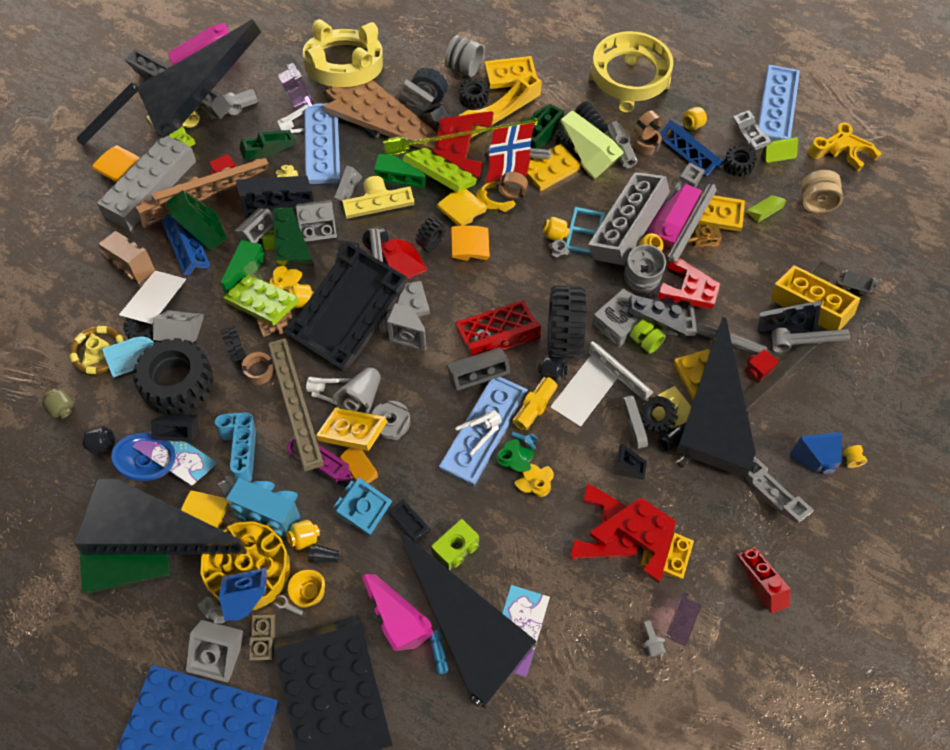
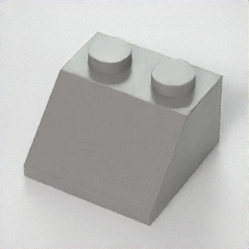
[387,303,426,351]
[153,310,204,343]
[186,620,243,683]

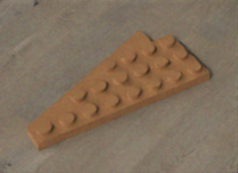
[324,80,437,155]
[136,158,269,229]

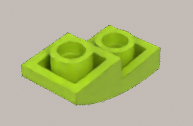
[168,126,196,147]

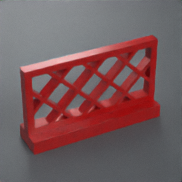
[455,300,541,357]

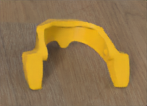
[476,181,515,212]

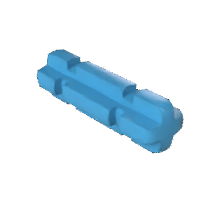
[429,630,449,674]

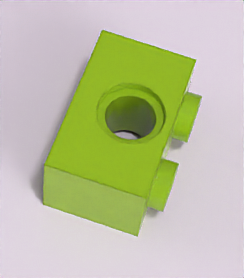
[431,519,479,570]

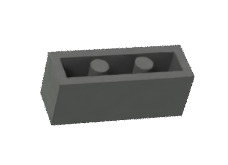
[447,347,511,391]

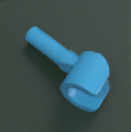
[512,432,540,449]

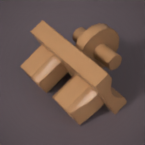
[257,311,292,337]

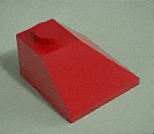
[381,238,427,278]

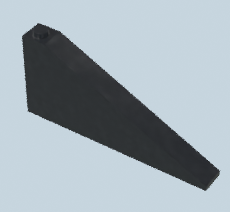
[138,19,261,138]
[676,317,757,478]
[74,478,247,555]
[401,533,537,709]

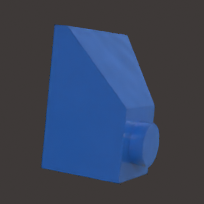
[790,432,842,474]
[219,568,267,621]

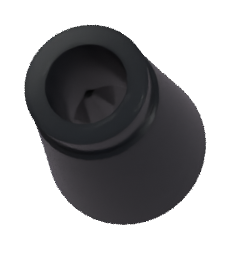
[657,425,684,451]
[308,544,339,565]

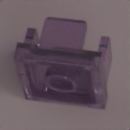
[278,63,315,109]

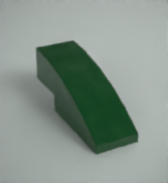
[239,130,296,161]

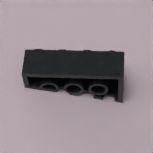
[236,175,314,218]

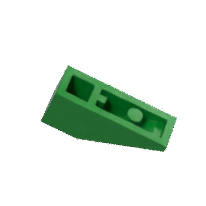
[374,154,426,188]
[221,240,265,294]

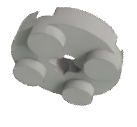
[372,401,411,440]

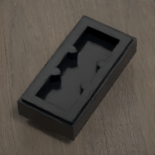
[388,499,430,543]

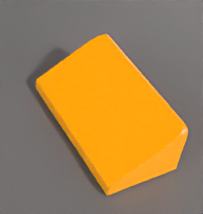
[340,447,378,484]

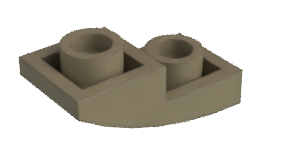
[249,615,276,660]

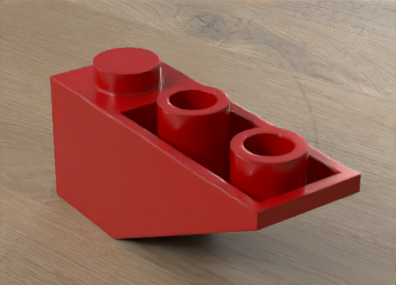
[737,547,791,614]

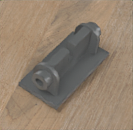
[836,270,878,296]

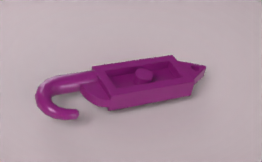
[287,437,353,483]

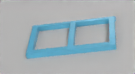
[566,207,605,255]

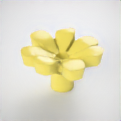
[276,165,298,177]

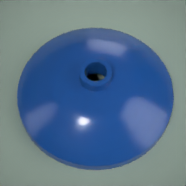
[112,433,176,481]

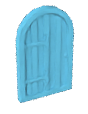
[102,336,154,377]

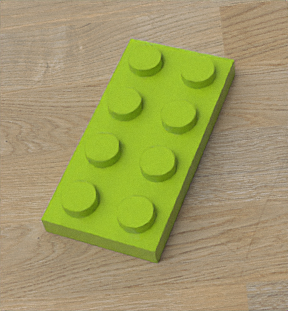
[403,148,477,192]
[223,274,300,326]

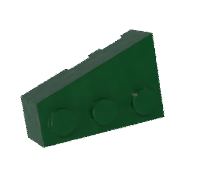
[508,104,564,149]
[166,190,227,251]
[274,208,314,267]

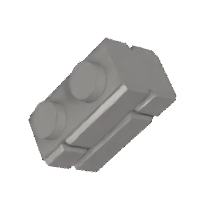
[234,208,274,243]

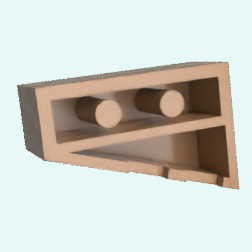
[99,231,155,284]

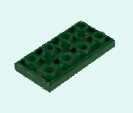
[80,552,171,595]

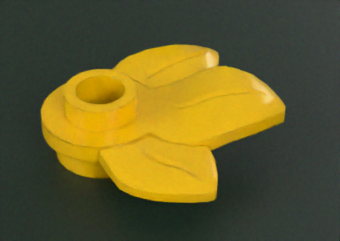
[269,266,302,291]
[514,464,554,497]

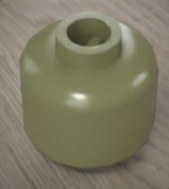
[42,389,74,419]

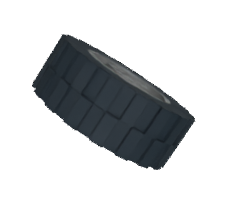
[411,67,448,104]

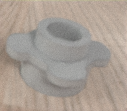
[549,240,569,258]

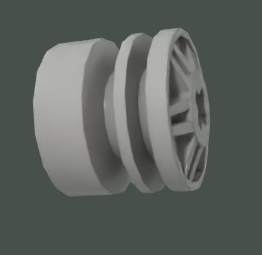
[445,35,484,77]
[623,244,666,293]

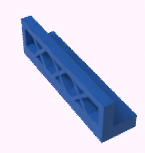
[660,120,724,176]
[162,213,210,275]

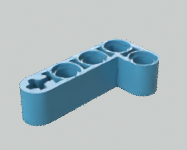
[215,413,256,483]

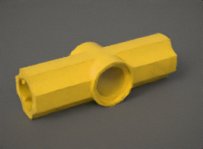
[512,377,558,431]

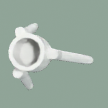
[277,105,308,133]
[306,377,351,406]
[455,410,501,456]

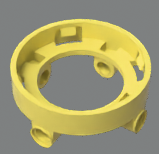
[303,19,383,87]
[589,31,673,113]

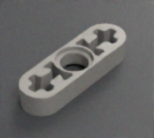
[622,395,648,449]

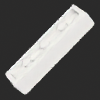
[589,341,653,401]

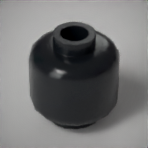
[362,226,389,251]
[538,356,568,382]
[82,426,115,455]

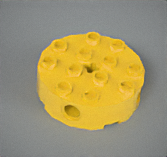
[201,521,290,610]

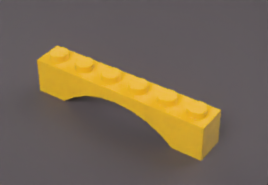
[459,72,542,138]

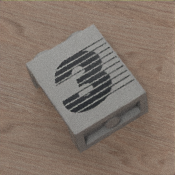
[592,289,642,347]

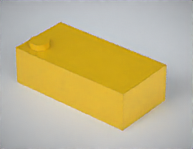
[771,265,861,331]

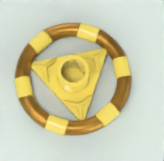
[69,326,125,374]

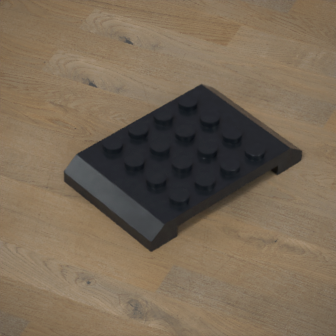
[283,241,408,371]
[273,615,393,750]

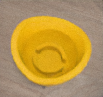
[288,570,325,608]

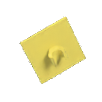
[643,386,691,431]

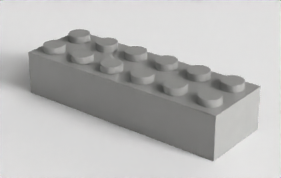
[97,136,196,231]
[588,172,670,265]

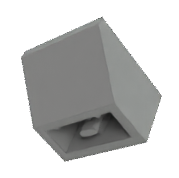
[296,200,337,241]

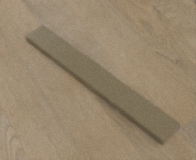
[268,338,324,471]

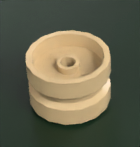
[801,170,843,213]

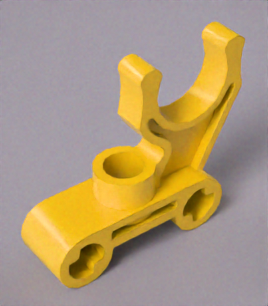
[808,123,881,171]

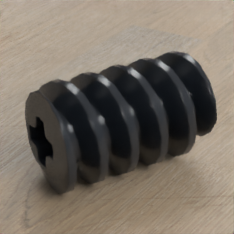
[575,101,608,133]

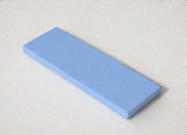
[758,65,800,141]
[304,103,340,184]
[439,377,528,486]

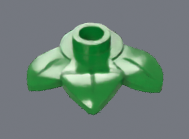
[496,439,535,472]

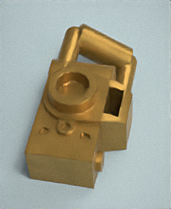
[687,224,722,247]

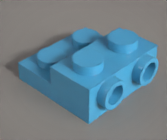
[333,478,392,536]

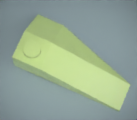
[560,110,624,180]

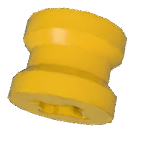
[842,445,867,468]

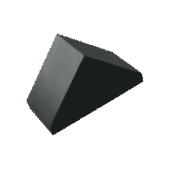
[613,444,647,480]

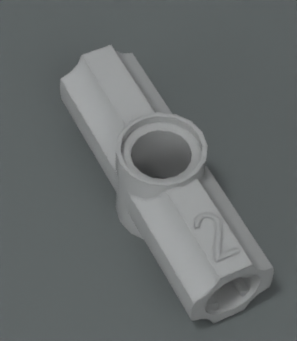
[209,89,258,119]
[607,121,637,169]

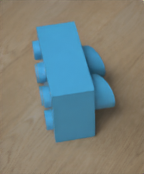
[226,478,300,537]

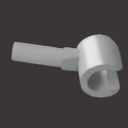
[272,595,303,616]

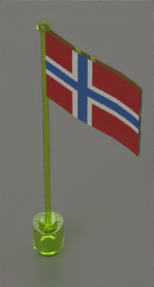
[384,118,538,183]

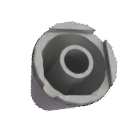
[333,368,381,414]

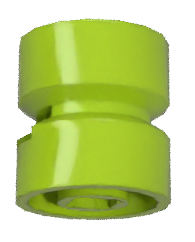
[630,320,666,354]

